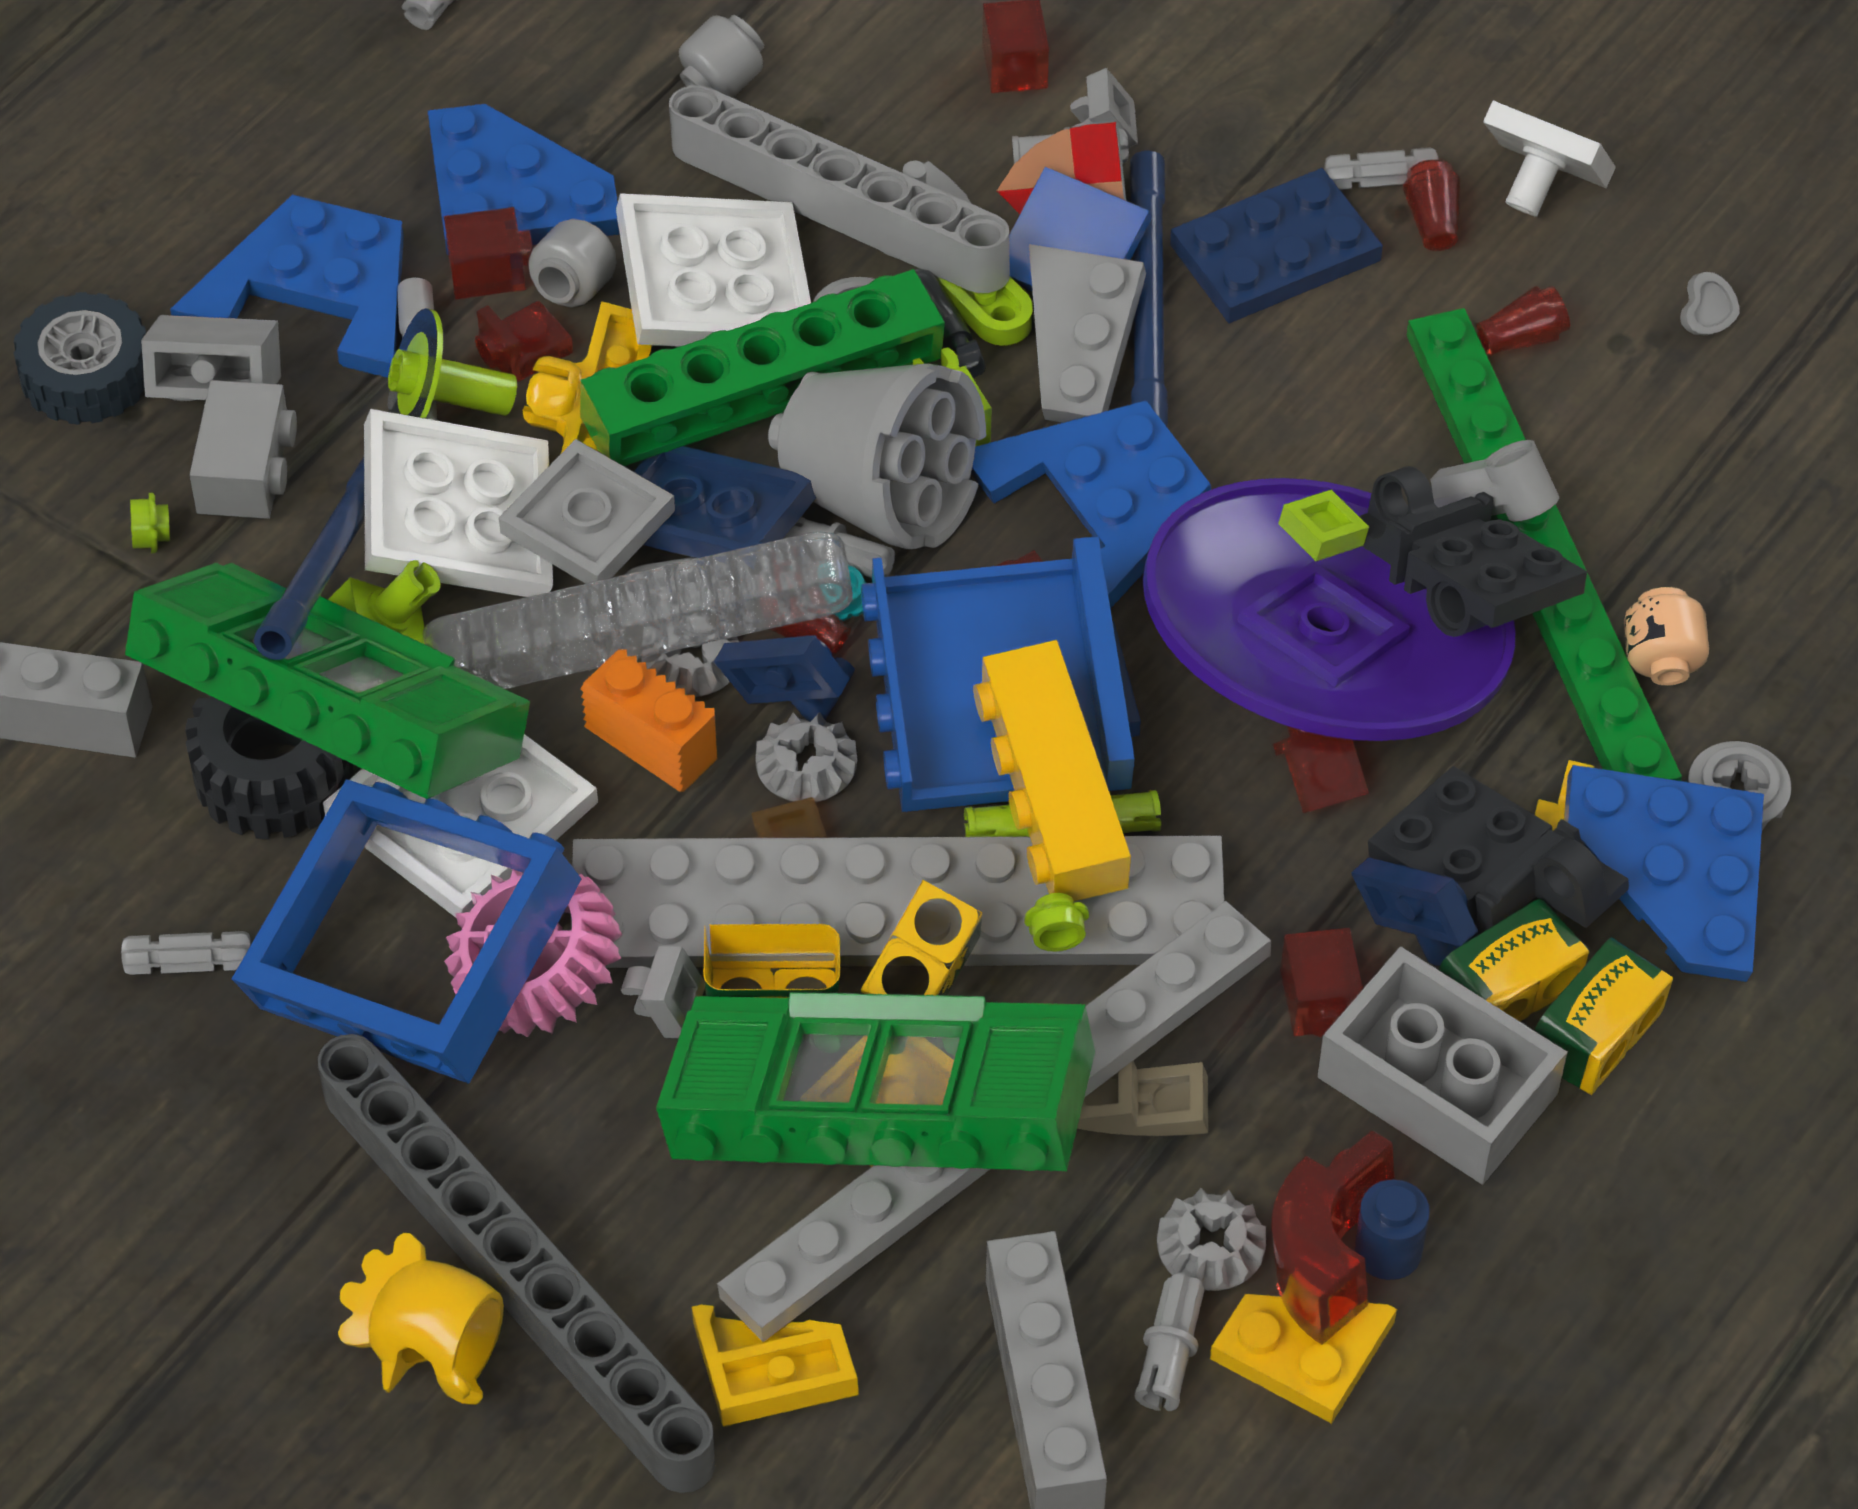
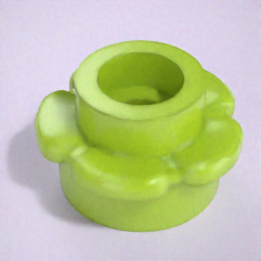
[130,493,170,553]
[1024,893,1089,952]

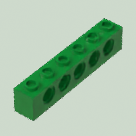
[580,269,945,466]

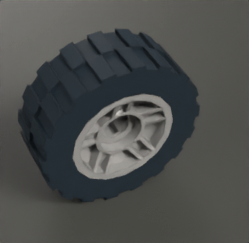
[13,292,146,424]

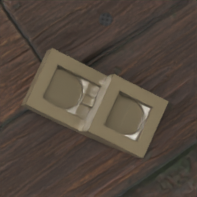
[1077,1060,1208,1136]

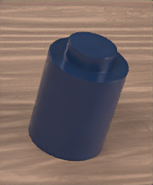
[1354,1180,1430,1280]

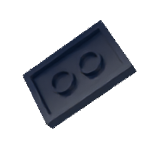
[1170,168,1383,324]
[634,446,816,572]

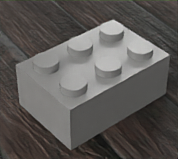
[1318,946,1567,1185]

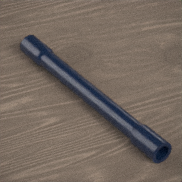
[1130,150,1168,428]
[254,457,365,660]

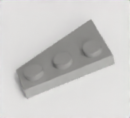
[1029,244,1146,423]

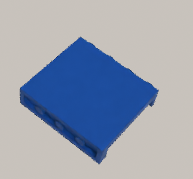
[861,536,1135,812]

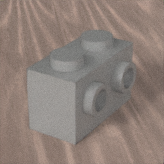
[141,315,281,401]
[189,380,297,519]

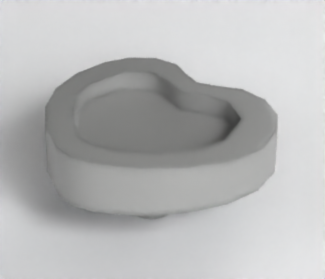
[1680,272,1740,336]

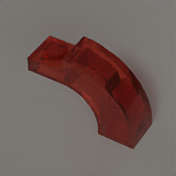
[1272,1130,1395,1345]

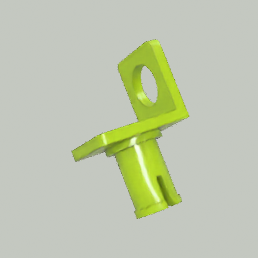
[328,560,440,645]

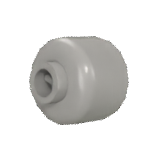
[679,15,764,98]
[528,219,617,307]

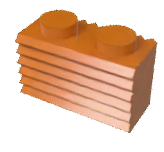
[580,649,717,792]

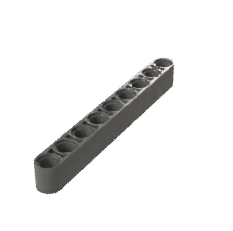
[318,1034,715,1493]

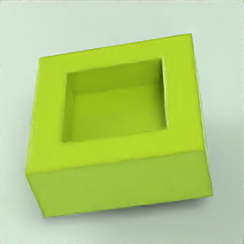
[1278,490,1369,561]

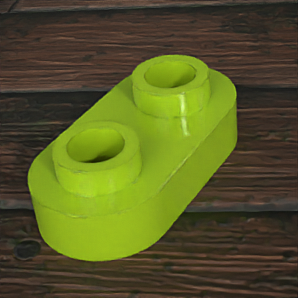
[938,277,1033,345]

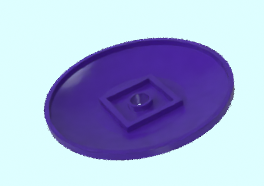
[1143,478,1515,741]

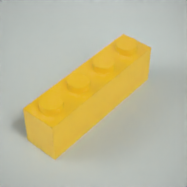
[973,640,1131,901]

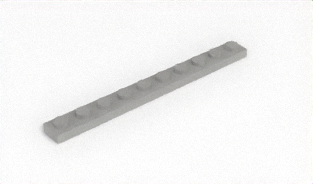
[717,901,1271,1342]

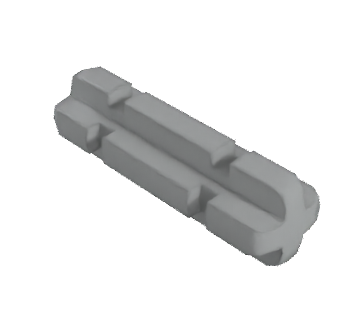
[1324,148,1439,190]
[121,931,252,975]

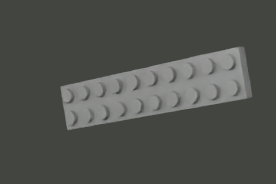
[570,836,1224,968]

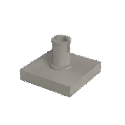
[499,439,675,591]

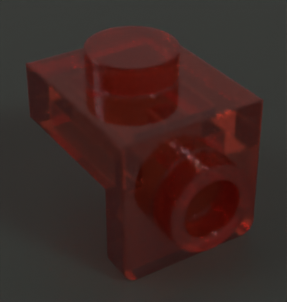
[1273,726,1369,814]

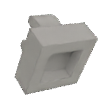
[1070,68,1138,148]
[621,946,705,1038]

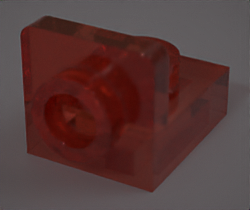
[475,300,573,382]

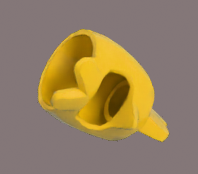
[338,1233,504,1405]

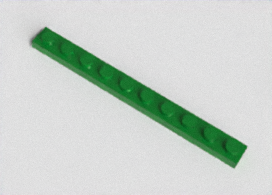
[1406,308,1682,781]

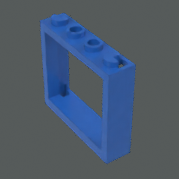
[232,779,582,1084]

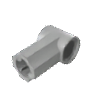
[1430,440,1559,522]

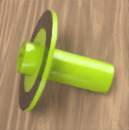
[387,308,517,419]

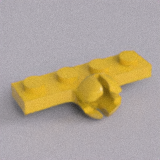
[523,301,652,453]

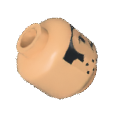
[1624,587,1709,685]

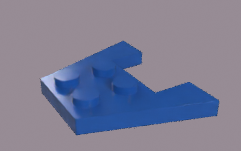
[170,195,404,378]
[971,400,1212,609]

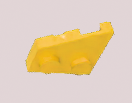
[1210,1294,1397,1424]
[692,1304,859,1427]

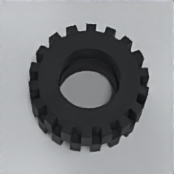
[185,695,354,839]

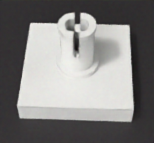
[1483,101,1616,217]

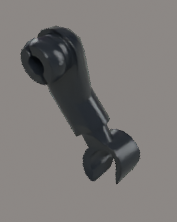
[915,269,986,378]

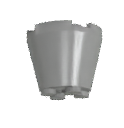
[768,363,986,549]

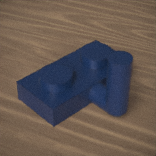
[713,635,855,722]
[1351,857,1478,966]

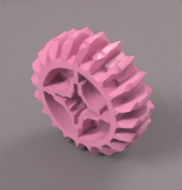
[444,870,622,1037]

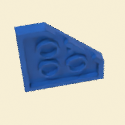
[427,104,620,255]
[1564,765,1764,982]

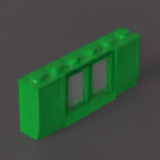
[125,563,530,799]
[656,992,1095,1171]

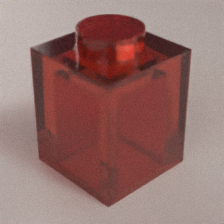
[982,0,1049,93]
[444,207,533,299]
[1280,928,1363,1037]

